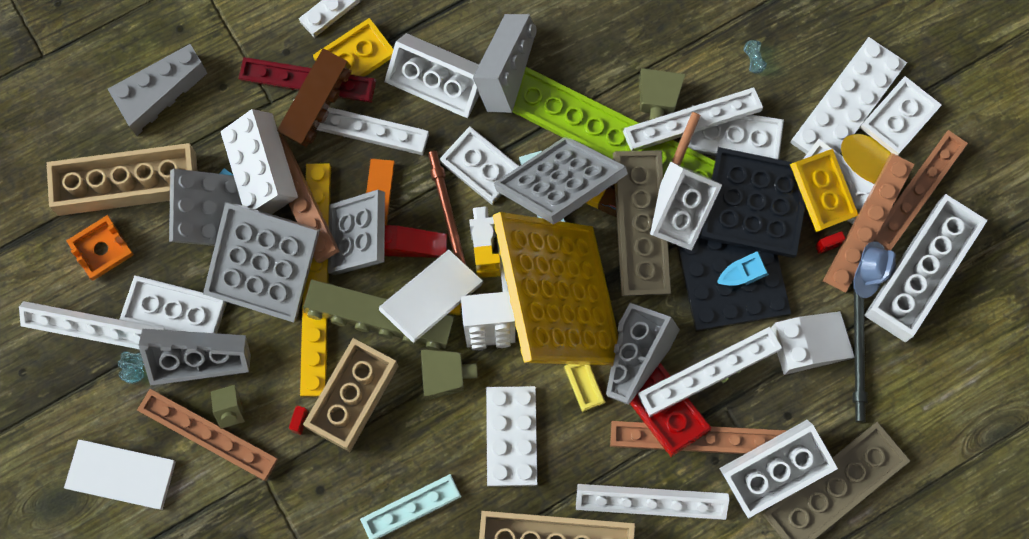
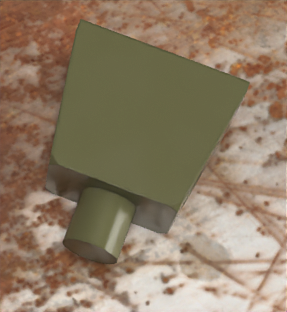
[639,68,685,120]
[421,350,477,400]

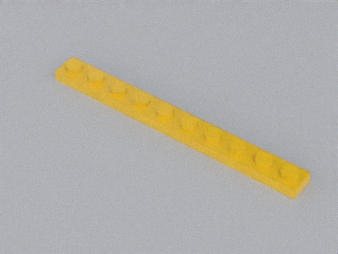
[300,163,331,397]

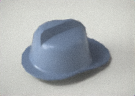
[854,241,896,298]

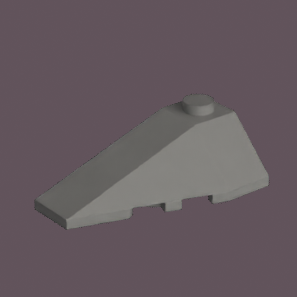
[606,303,680,405]

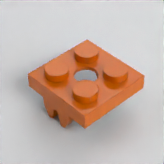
[66,215,134,281]

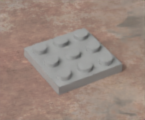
[169,169,241,246]
[328,190,385,275]

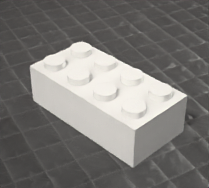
[221,109,298,214]
[461,291,515,350]
[719,420,838,518]

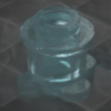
[118,352,144,383]

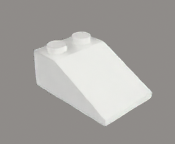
[650,162,722,251]
[771,311,854,375]

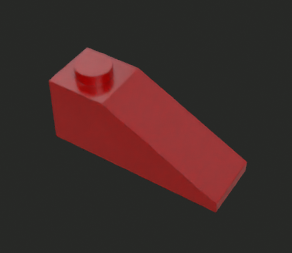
[384,225,447,258]

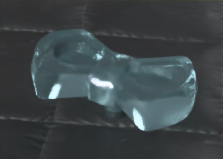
[743,40,767,73]

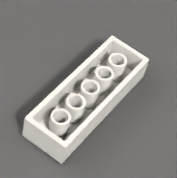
[864,194,987,342]

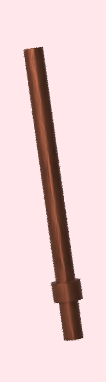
[428,151,466,265]

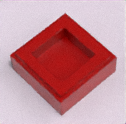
[815,231,846,254]
[289,405,309,435]

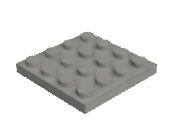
[494,137,628,225]
[203,201,320,322]

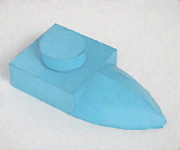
[717,251,769,286]

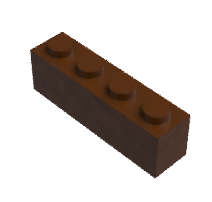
[277,48,351,148]

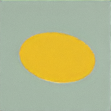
[841,134,892,184]

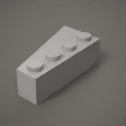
[473,14,536,113]
[108,44,207,136]
[138,329,251,386]

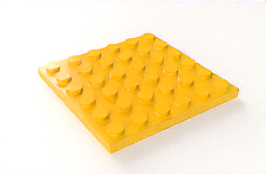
[493,212,618,366]

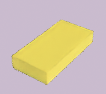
[564,364,605,412]

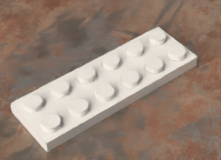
[790,37,907,154]

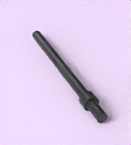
[853,289,868,423]

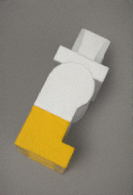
[469,207,501,278]

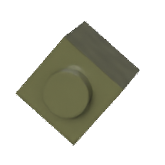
[211,385,245,429]

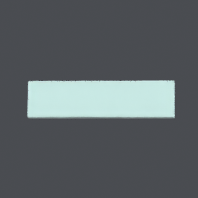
[360,474,461,539]

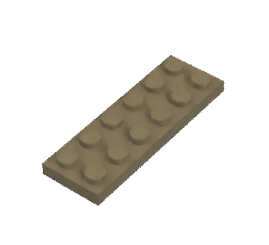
[613,151,671,296]
[762,422,910,539]

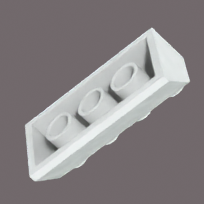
[384,33,480,118]

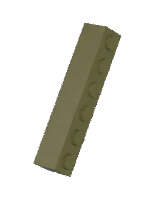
[303,279,454,351]

